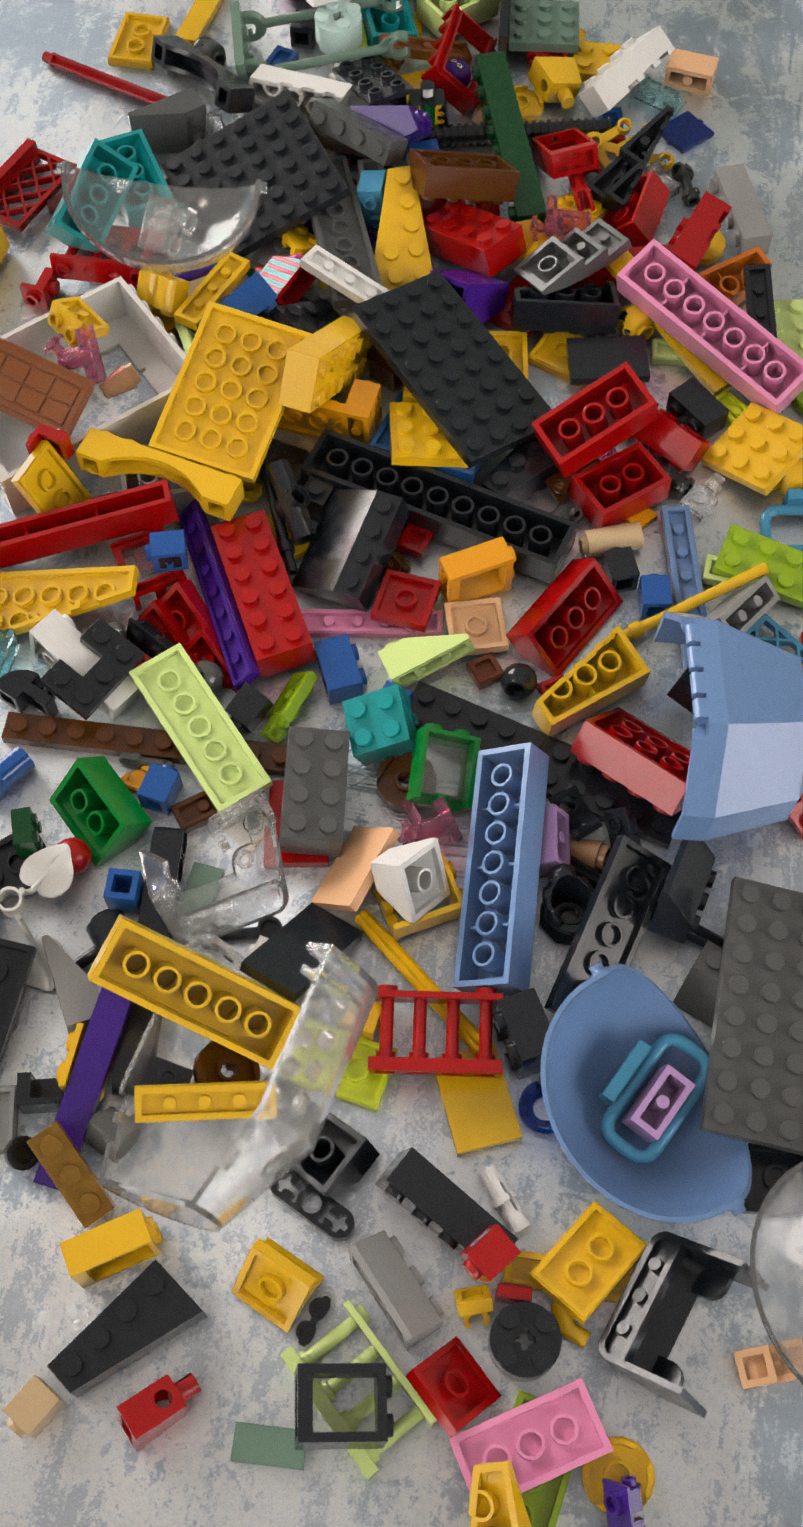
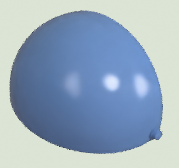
[540,962,752,1223]

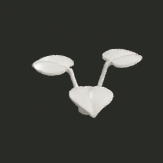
[0,844,74,992]

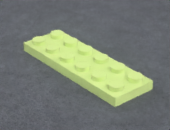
[129,642,273,816]

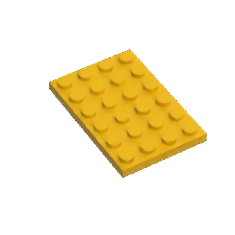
[148,301,312,484]

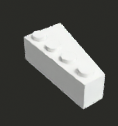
[578,25,675,118]
[248,64,353,122]
[29,609,139,721]

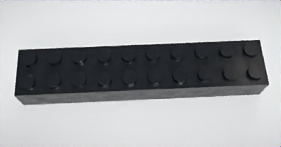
[300,428,578,584]

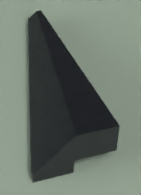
[587,105,674,211]

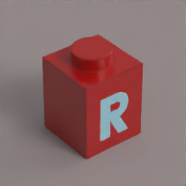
[459,1224,521,1282]

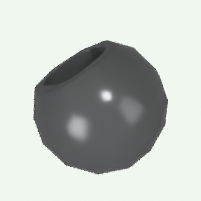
[194,660,224,694]

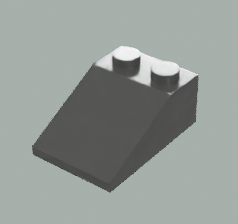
[127,87,210,154]

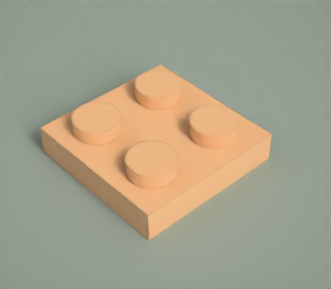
[444,597,509,656]

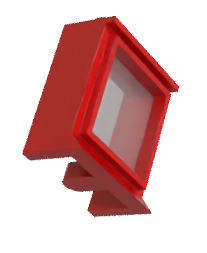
[110,526,187,611]

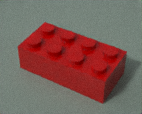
[423,201,527,278]
[531,361,660,478]

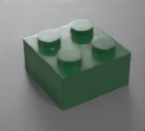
[10,807,43,861]

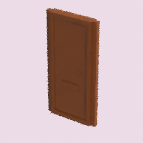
[0,337,95,436]

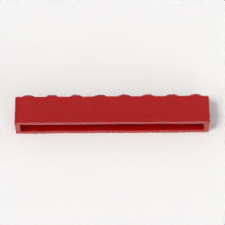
[0,479,180,569]

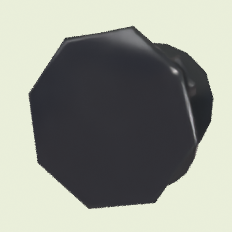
[539,863,594,945]

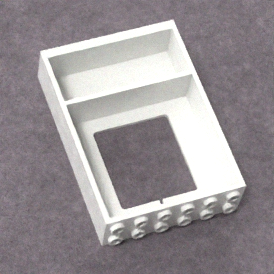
[0,276,187,515]

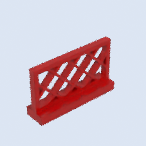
[0,138,77,232]

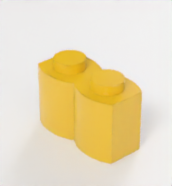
[136,268,190,317]

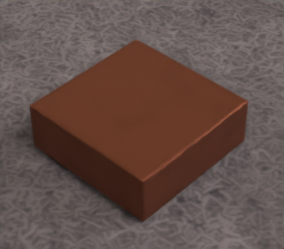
[466,652,504,690]

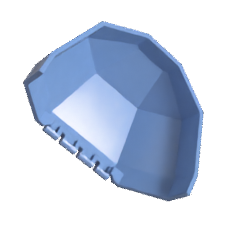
[654,612,803,841]

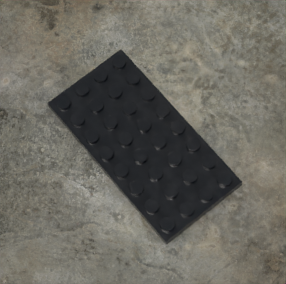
[350,270,552,468]

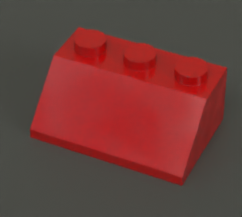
[603,170,670,247]

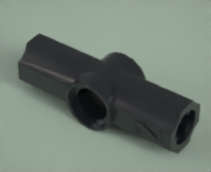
[266,459,317,545]

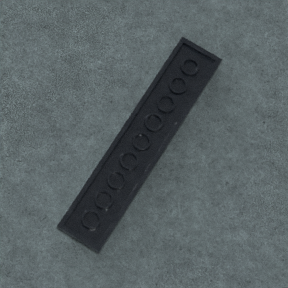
[410,681,682,850]

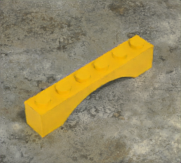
[75,427,245,521]

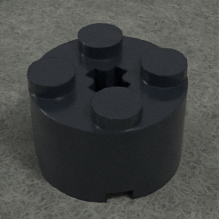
[488,1302,562,1382]

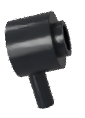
[73,909,125,969]

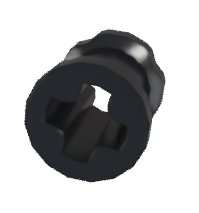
[665,465,695,500]

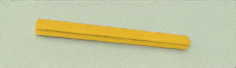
[355,909,479,1054]

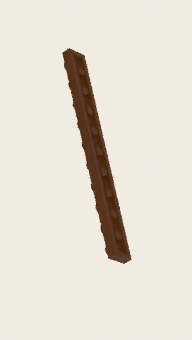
[1,712,287,776]

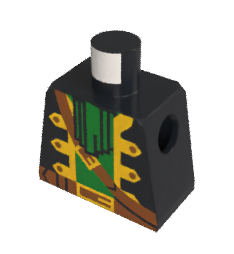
[407,80,450,127]

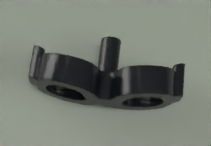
[296,1295,331,1347]

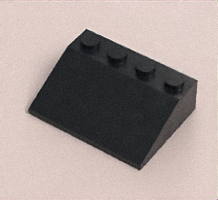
[291,489,410,612]

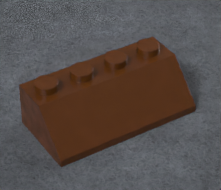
[408,148,520,205]

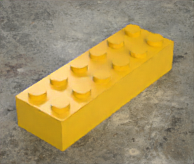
[279,316,372,414]
[87,914,303,1070]

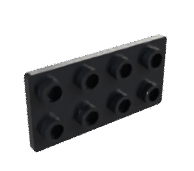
[333,55,414,106]

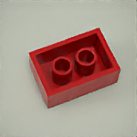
[569,441,672,529]

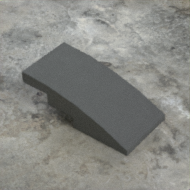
[513,218,632,295]

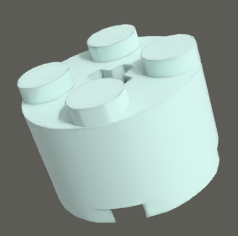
[314,0,362,54]

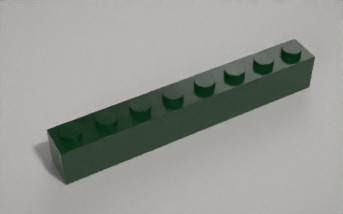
[472,50,547,226]

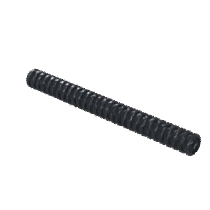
[406,116,613,149]

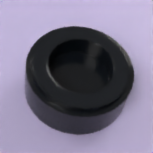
[4,1136,38,1171]

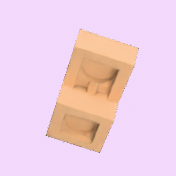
[733,1338,803,1390]

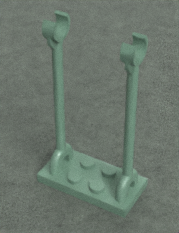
[230,0,411,103]

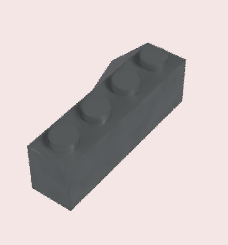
[308,99,409,166]

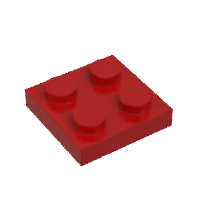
[370,569,441,633]
[405,1336,501,1438]

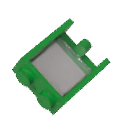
[404,723,481,814]

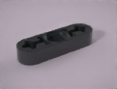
[269,1167,355,1242]

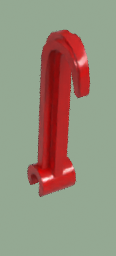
[568,164,602,215]

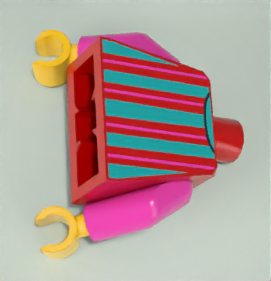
[253,254,328,306]

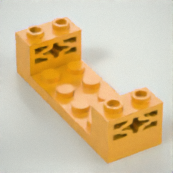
[277,379,382,444]

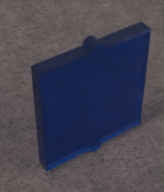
[661,111,714,154]

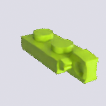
[260,671,319,744]

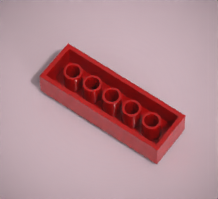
[210,509,317,679]

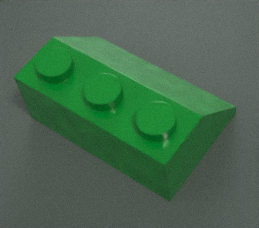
[49,756,152,867]

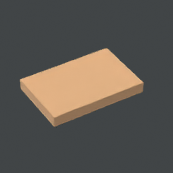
[311,826,400,912]

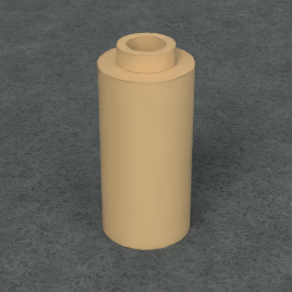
[578,521,644,558]

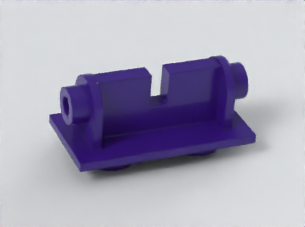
[602,1475,645,1527]

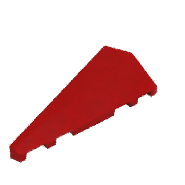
[138,579,251,693]

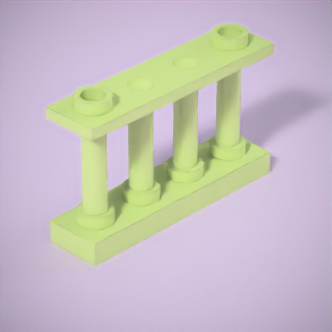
[280,1300,437,1481]

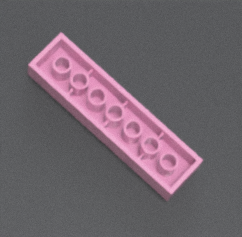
[617,238,803,414]

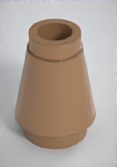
[99,362,142,399]
[570,837,611,870]

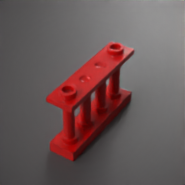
[49,226,167,287]
[368,984,503,1078]

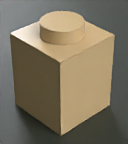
[3,1375,66,1439]

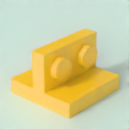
[231,1237,324,1333]

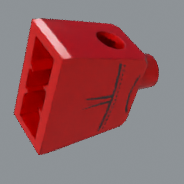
[117,1372,201,1452]

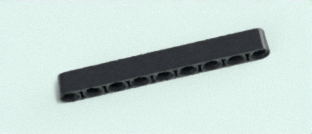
[111,826,187,1097]

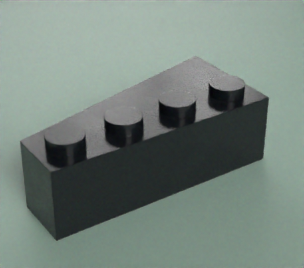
[375,1147,518,1262]

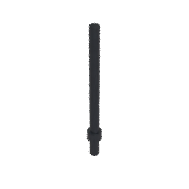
[260,455,298,576]

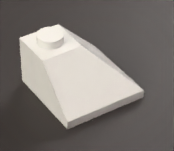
[370,837,451,923]

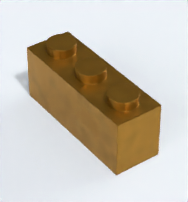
[27,1120,115,1228]

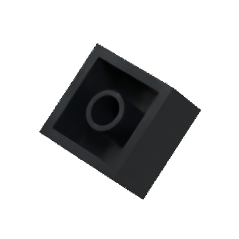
[492,987,550,1080]

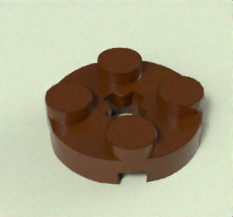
[377,752,436,813]
[193,1041,260,1083]

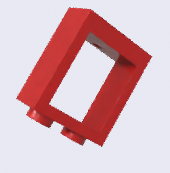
[531,127,599,179]

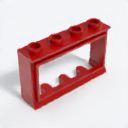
[421,2,498,115]

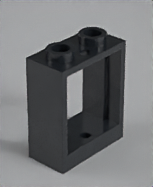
[295,1363,394,1450]

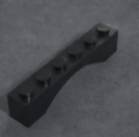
[151,35,255,114]

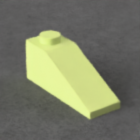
[378,633,475,688]

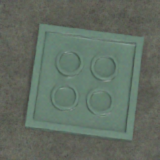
[508,0,579,53]

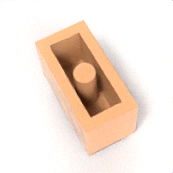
[663,48,719,96]

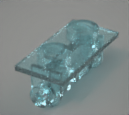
[634,77,687,117]

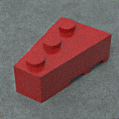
[666,191,732,271]

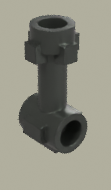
[671,162,701,207]

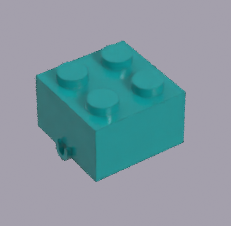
[342,684,418,766]

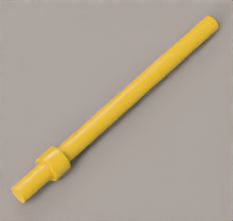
[622,562,769,640]

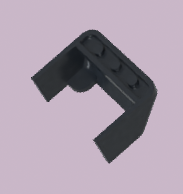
[598,1231,766,1418]

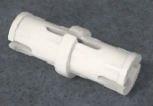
[478,1164,532,1235]

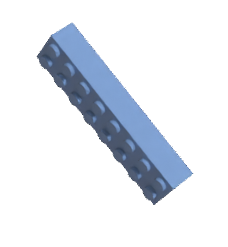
[453,742,550,996]

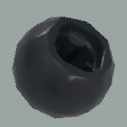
[501,663,538,700]

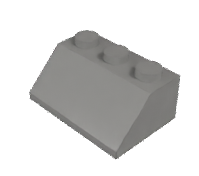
[348,1230,444,1351]

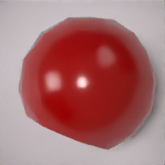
[57,837,92,876]

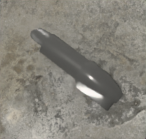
[119,752,175,769]

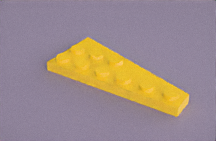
[374,166,433,291]
[0,565,139,641]

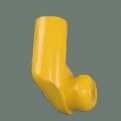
[551,1301,591,1349]

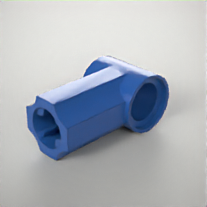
[0,746,35,801]

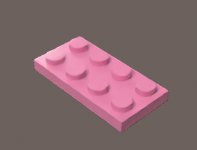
[448,1378,614,1493]

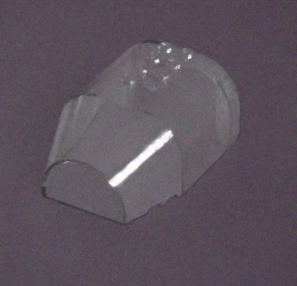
[98,932,379,1232]

